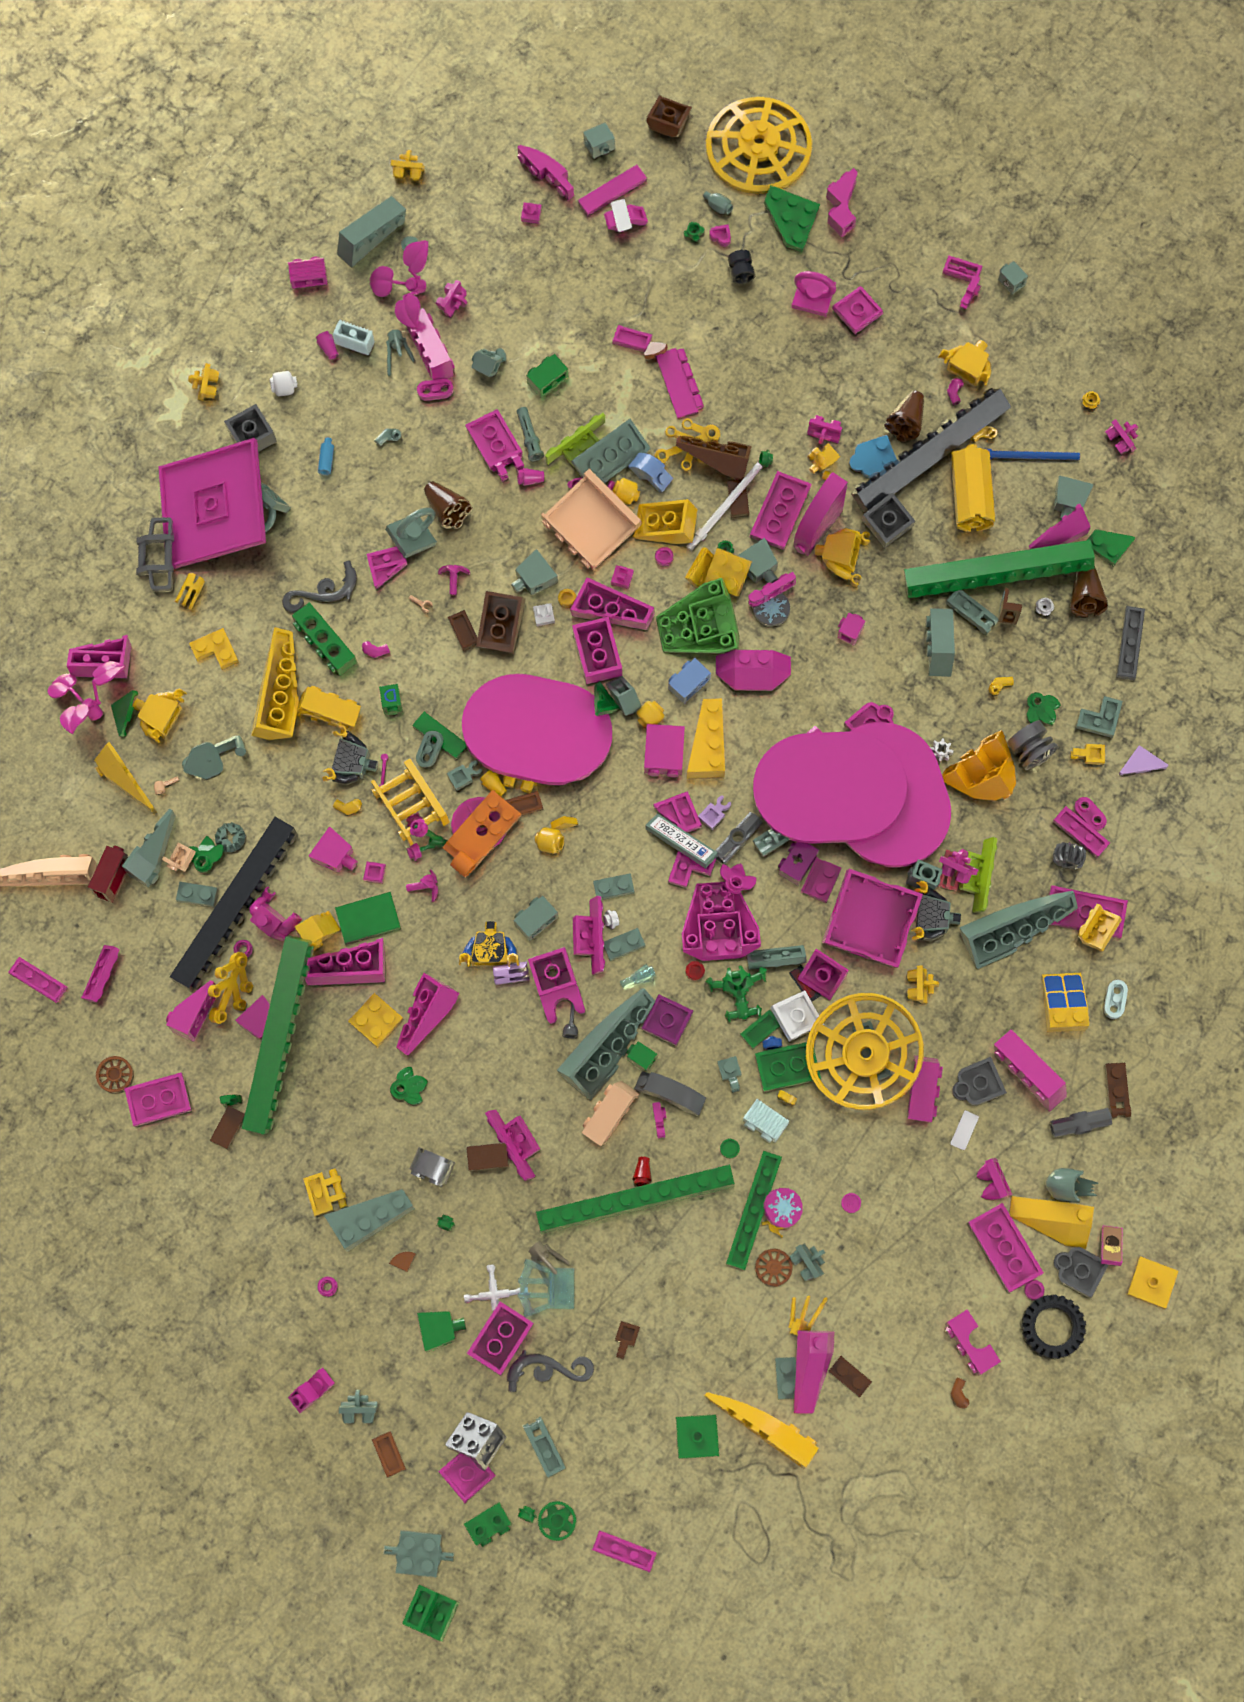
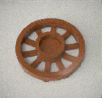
[96,1056,133,1093]
[755,1249,793,1287]

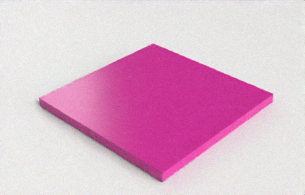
[158,438,266,569]

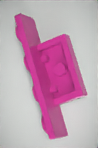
[572,896,605,975]
[485,1109,540,1180]

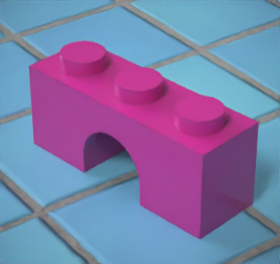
[945,1309,1001,1376]

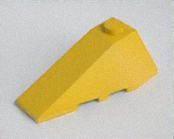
[94,742,157,814]
[1009,1196,1094,1249]

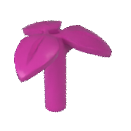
[438,565,470,595]
[406,869,438,902]

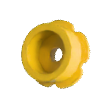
[1082,391,1100,409]

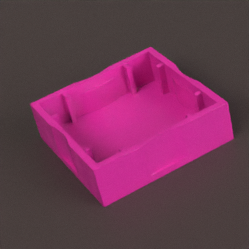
[822,869,923,968]

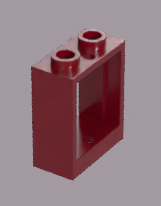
[88,845,128,904]

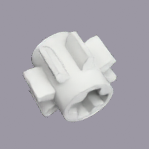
[930,738,953,764]

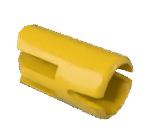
[175,573,205,610]

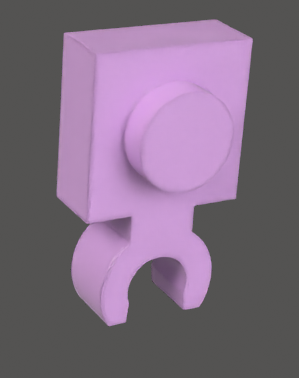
[698,795,731,830]

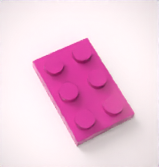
[124,1072,192,1127]

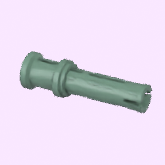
[516,407,544,461]

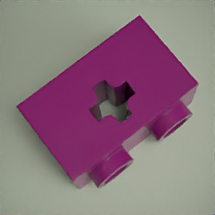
[778,842,819,886]

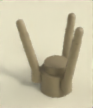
[528,1241,570,1293]

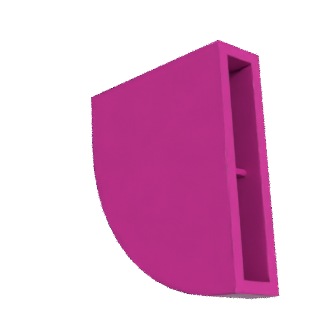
[793,472,848,556]

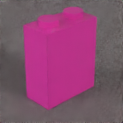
[644,724,685,777]

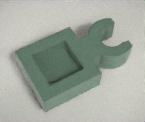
[447,761,483,791]

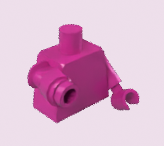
[249,887,303,941]

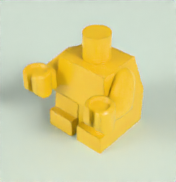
[807,443,841,474]

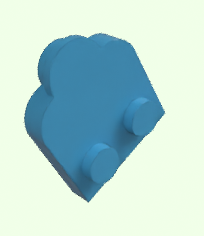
[849,435,897,479]

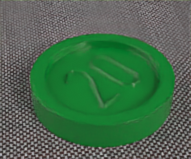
[720,1139,740,1159]

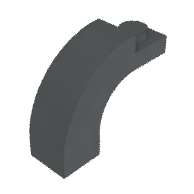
[634,1071,706,1116]

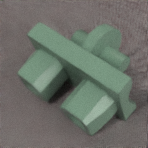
[753,829,790,857]
[790,1243,825,1281]
[339,1389,378,1423]

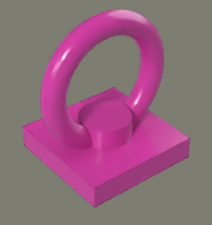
[791,271,836,317]

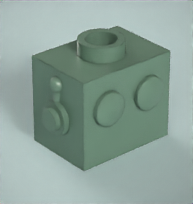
[583,122,615,158]
[906,859,943,890]

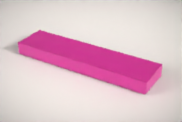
[578,164,647,216]

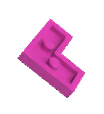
[668,851,717,888]

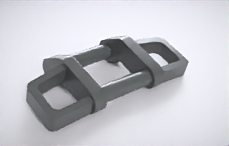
[136,517,174,591]

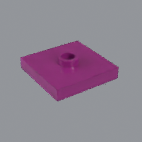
[641,994,694,1046]

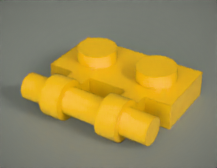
[303,1169,347,1217]

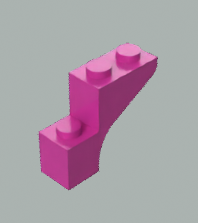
[826,168,858,237]

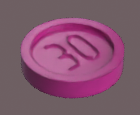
[841,1193,861,1213]

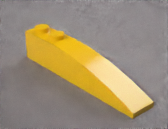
[251,627,299,740]
[704,1392,819,1469]

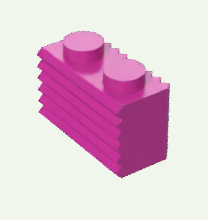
[288,256,328,289]

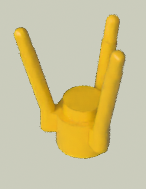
[788,1296,828,1336]

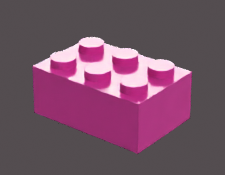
[572,617,623,685]
[467,1301,534,1376]

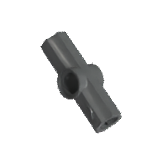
[715,812,763,865]
[1050,1108,1112,1138]

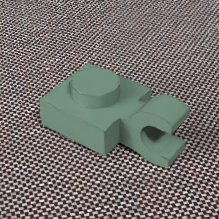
[717,1056,742,1093]

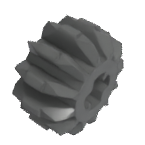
[1053,842,1086,870]

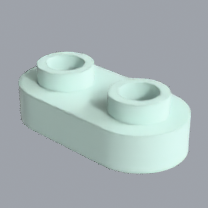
[1104,980,1128,1019]

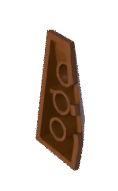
[676,436,752,480]

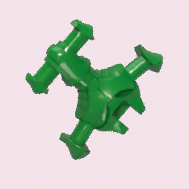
[705,965,767,1023]

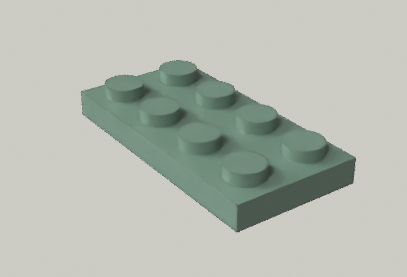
[571,419,651,483]

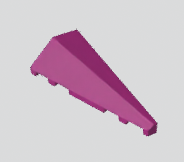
[1028,503,1091,550]

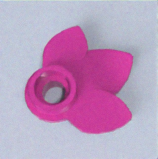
[720,863,757,894]

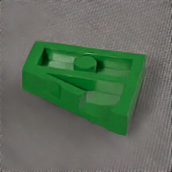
[1087,529,1135,567]

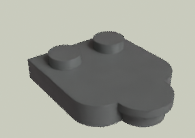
[952,1057,1007,1106]
[1054,1247,1108,1299]

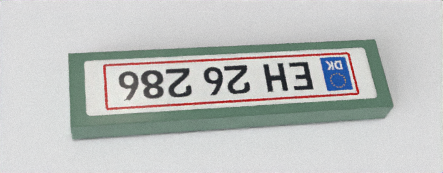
[645,813,718,868]

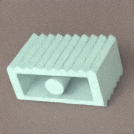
[333,320,374,355]
[743,1099,789,1143]

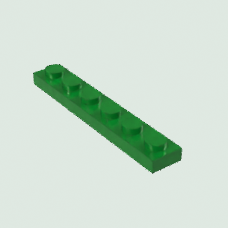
[726,1150,782,1271]

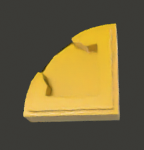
[550,816,578,829]

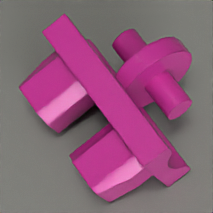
[435,280,467,318]
[807,415,842,445]
[1105,419,1139,454]
[939,849,978,883]

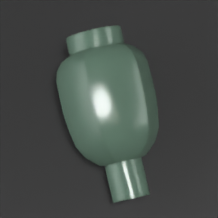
[703,191,734,214]

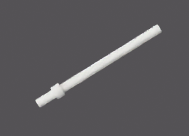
[686,463,763,551]

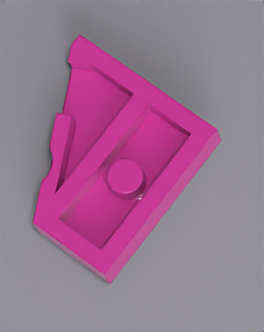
[366,546,407,589]
[653,791,702,833]

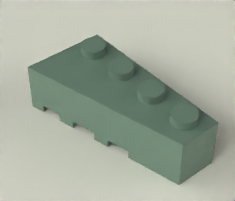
[337,196,406,268]

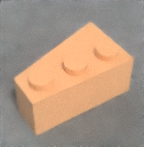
[582,1081,640,1146]

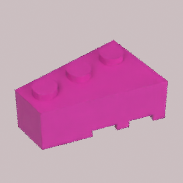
[67,635,131,678]
[907,1055,943,1122]

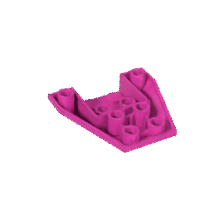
[682,882,761,961]

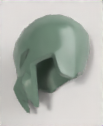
[1046,1168,1098,1203]

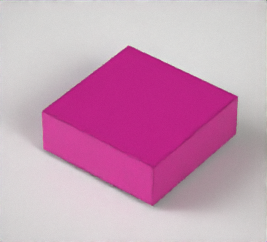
[363,861,386,884]

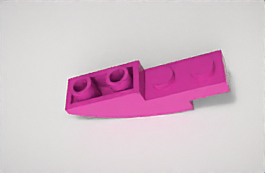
[517,145,574,200]

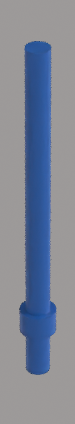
[986,449,1080,460]

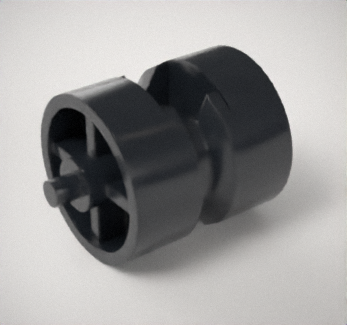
[728,250,756,284]

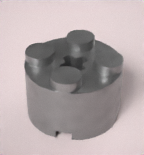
[410,1147,455,1187]

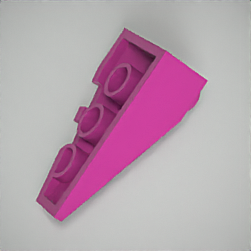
[396,973,459,1055]
[794,1330,835,1413]

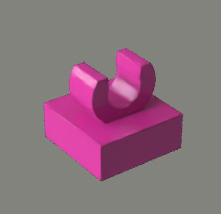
[521,202,542,224]
[611,565,634,589]

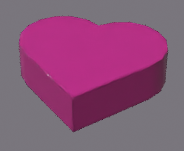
[709,224,731,247]

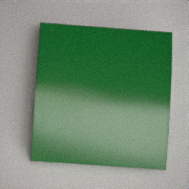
[402,1584,460,1642]

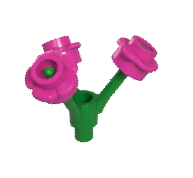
[406,812,448,861]

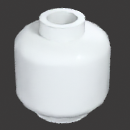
[270,371,297,396]

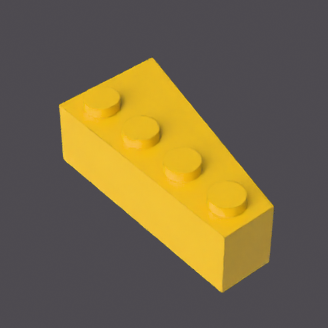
[687,698,725,779]

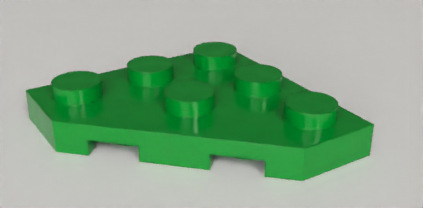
[764,185,820,253]

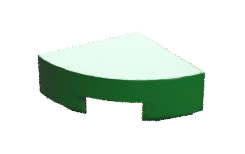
[219,1095,243,1107]

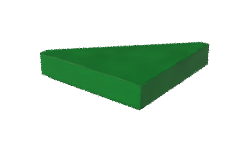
[594,681,619,716]
[111,690,138,737]

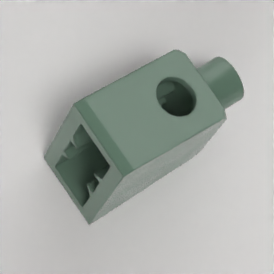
[1054,475,1094,520]
[737,538,778,583]
[511,549,558,595]

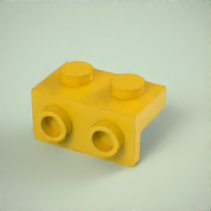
[1078,904,1122,952]

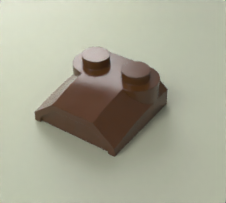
[646,95,692,137]

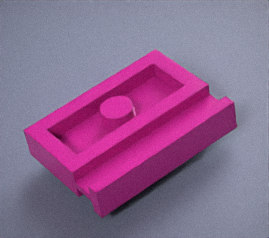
[801,857,842,903]

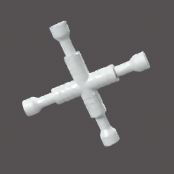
[464,1265,524,1311]

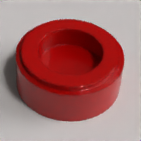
[685,961,705,981]

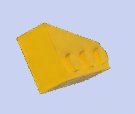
[296,686,361,731]

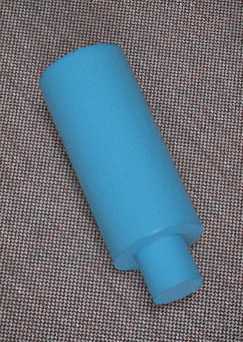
[318,437,334,475]

